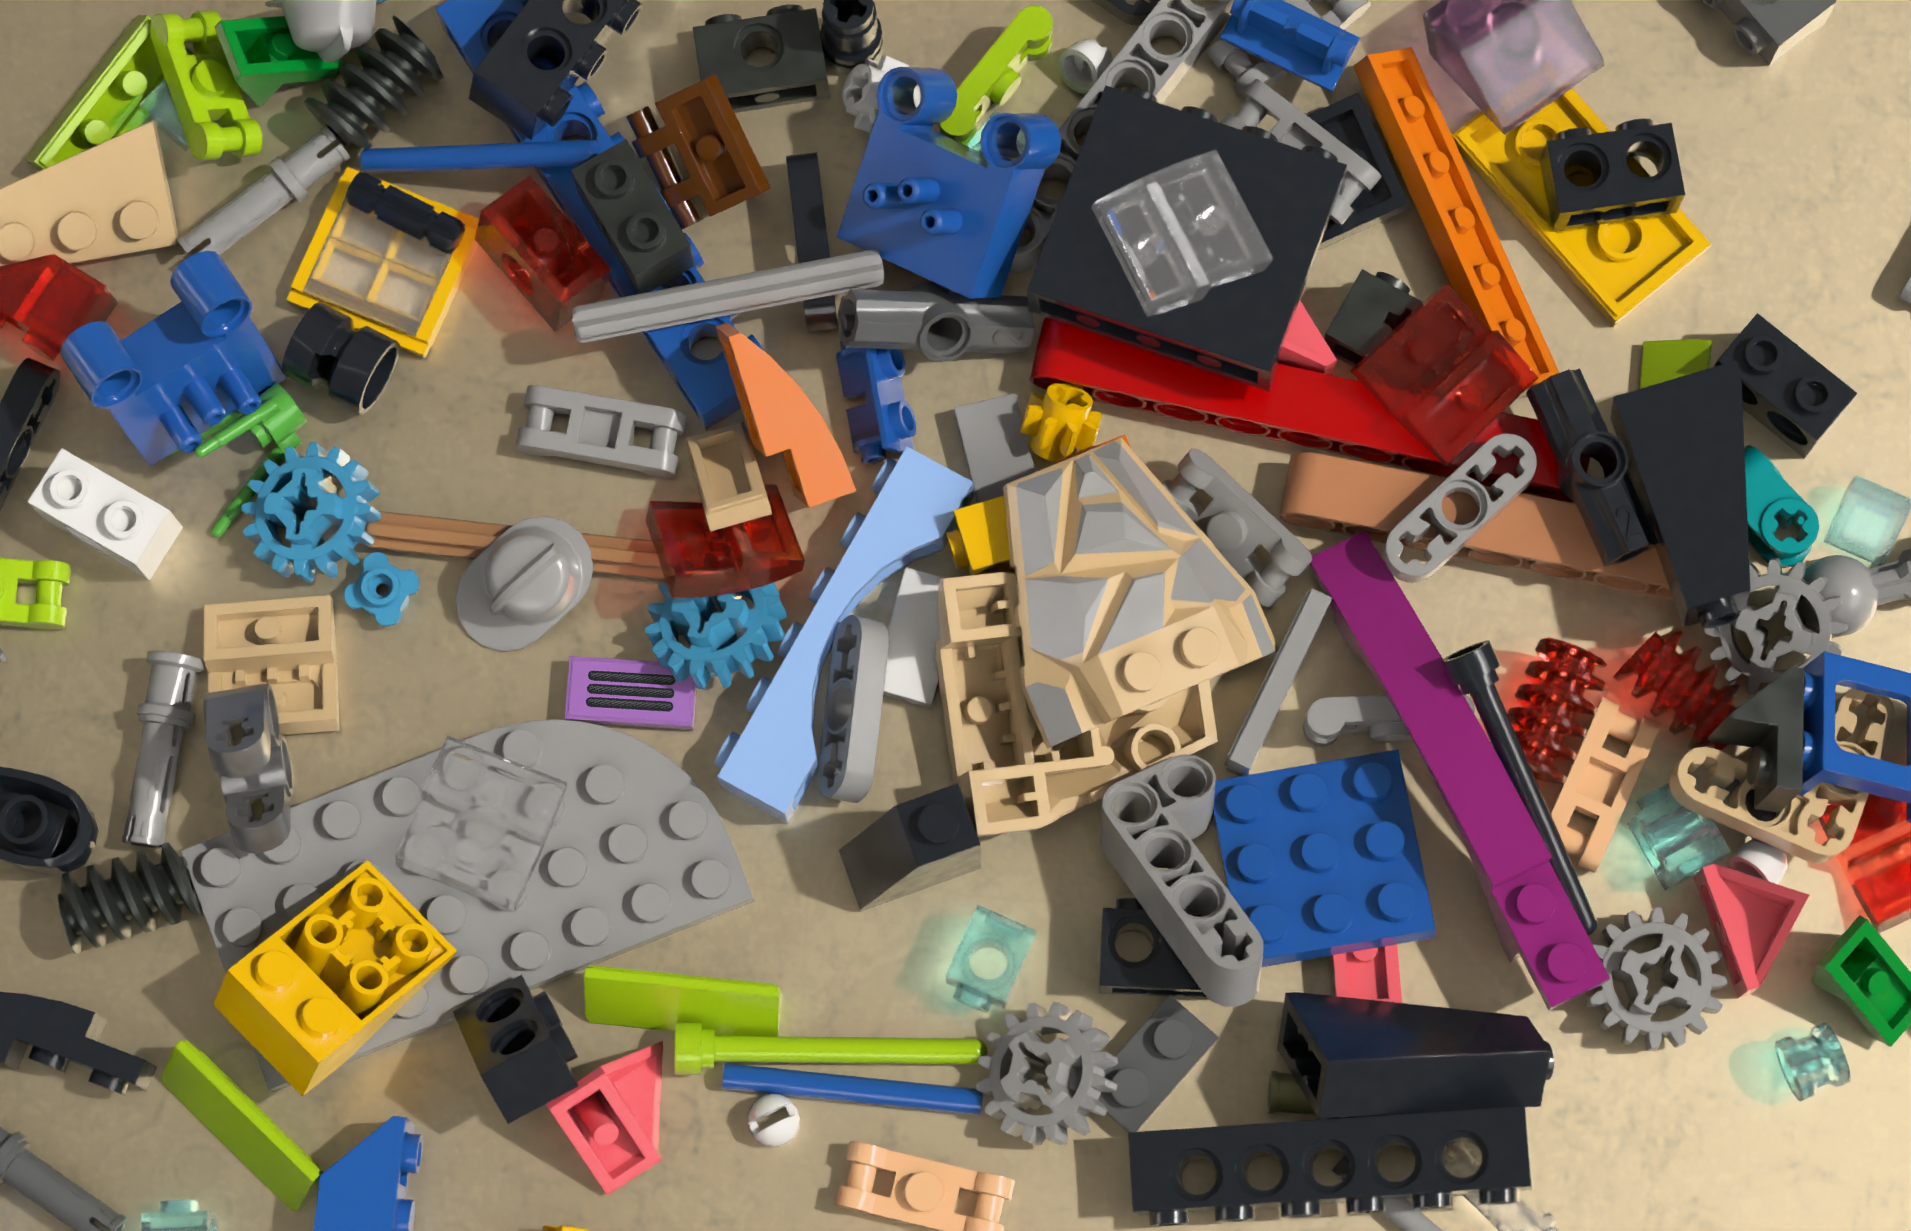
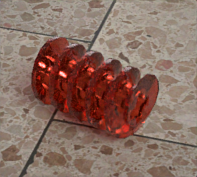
[1613,628,1744,751]
[1507,637,1608,784]

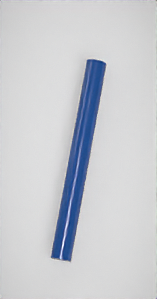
[360,140,599,174]
[722,1063,983,1115]

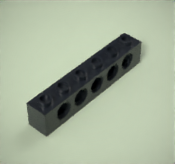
[468,0,643,140]
[1128,1106,1532,1226]

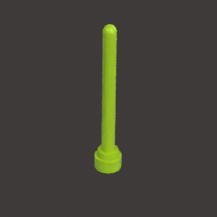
[675,1022,987,1075]

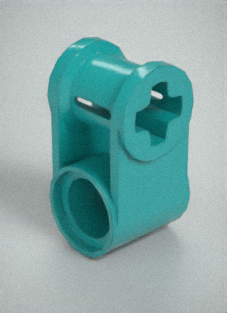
[1744,445,1819,568]

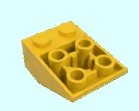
[213,860,457,1097]

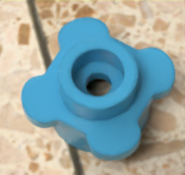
[344,552,420,627]

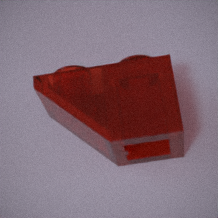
[0,254,118,361]

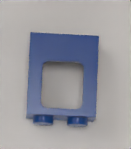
[1798,651,1911,823]

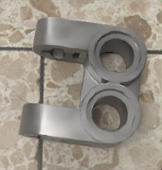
[203,683,294,853]

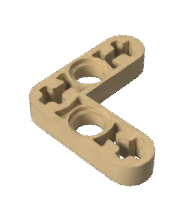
[1669,688,1895,863]

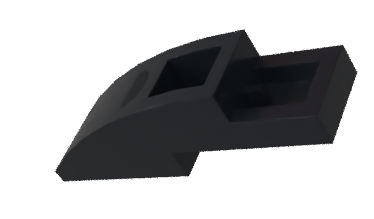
[0,992,157,1095]

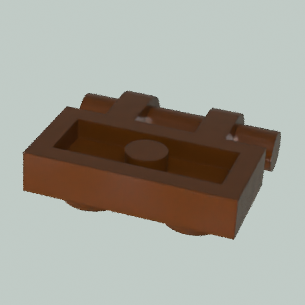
[626,74,771,230]

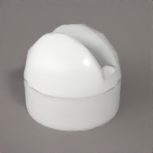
[1058,39,1113,94]
[1729,838,1787,884]
[748,1094,800,1148]

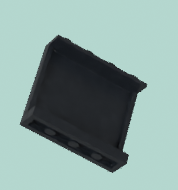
[1027,85,1347,392]

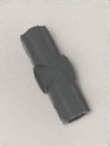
[838,281,1035,362]

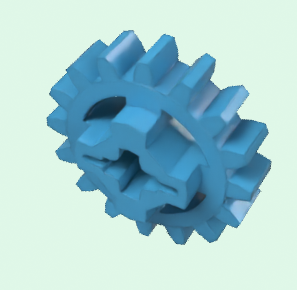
[241,442,381,583]
[645,555,787,689]

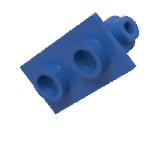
[1220,0,1360,93]
[836,341,916,464]

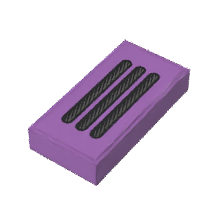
[564,656,697,731]

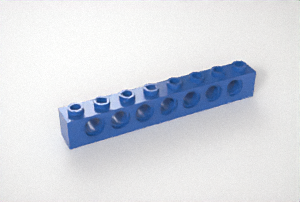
[436,0,764,430]

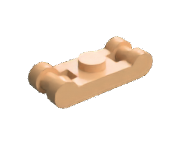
[1550,697,1661,873]
[835,1141,1015,1231]

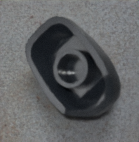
[0,767,99,874]

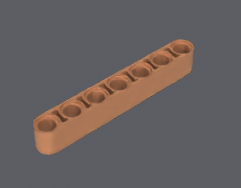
[1279,452,1674,600]

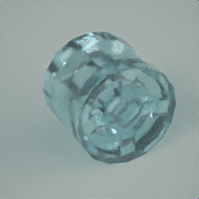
[1775,1022,1851,1102]

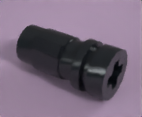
[820,0,883,75]

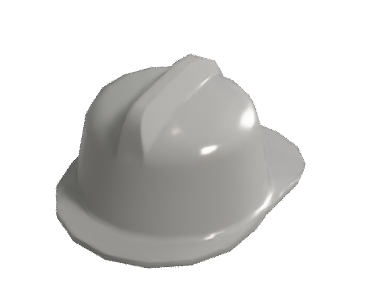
[265,0,377,62]
[455,516,594,652]

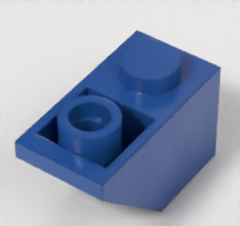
[313,1116,423,1231]

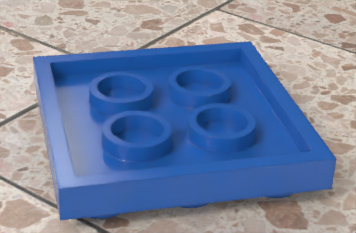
[1213,749,1436,967]

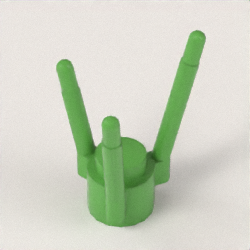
[171,383,307,537]

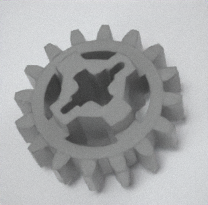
[1705,558,1848,695]
[1586,907,1728,1051]
[976,1002,1118,1146]

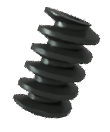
[304,15,444,150]
[58,842,202,954]

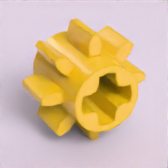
[1020,383,1102,462]

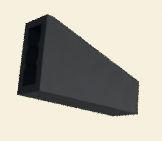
[1610,360,1750,629]
[1277,992,1554,1118]

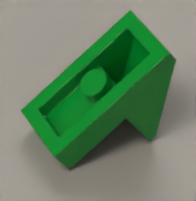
[215,16,344,106]
[1811,915,1911,1047]

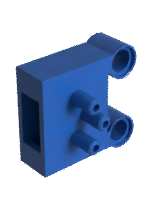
[837,67,1061,299]
[60,251,288,467]

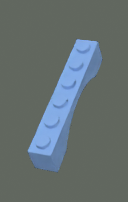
[714,446,974,824]

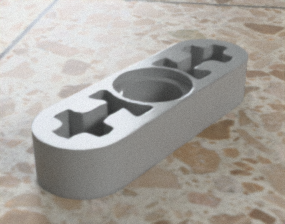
[1384,434,1537,583]
[817,615,889,803]

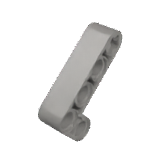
[1100,754,1264,1007]

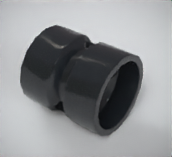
[282,302,400,415]

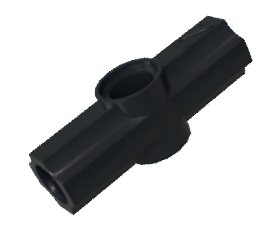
[1526,369,1659,567]

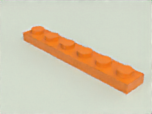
[1353,47,1560,402]

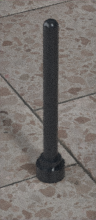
[1442,640,1597,936]

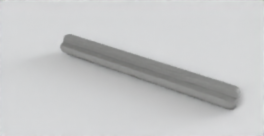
[571,249,885,343]

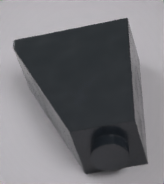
[839,783,981,912]

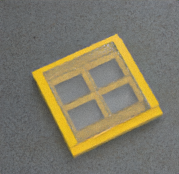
[286,166,485,358]

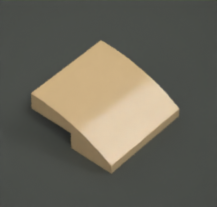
[204,595,339,735]

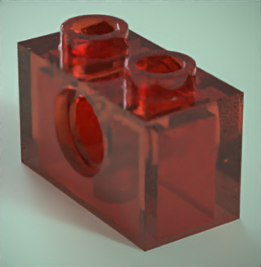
[475,175,611,332]

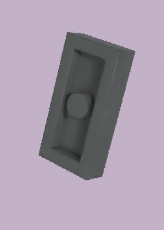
[1098,995,1219,1133]

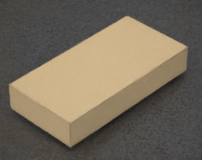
[684,422,772,532]

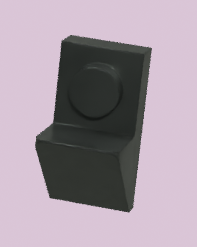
[1708,667,1804,813]

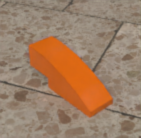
[716,323,856,508]

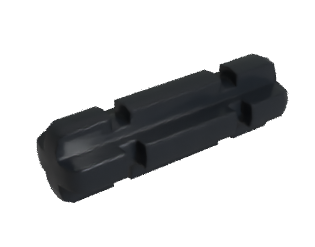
[346,172,465,254]

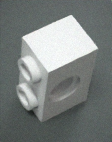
[28,448,183,581]

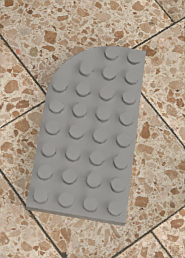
[181,719,755,1092]

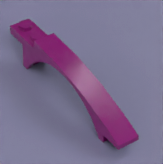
[1309,531,1610,1010]

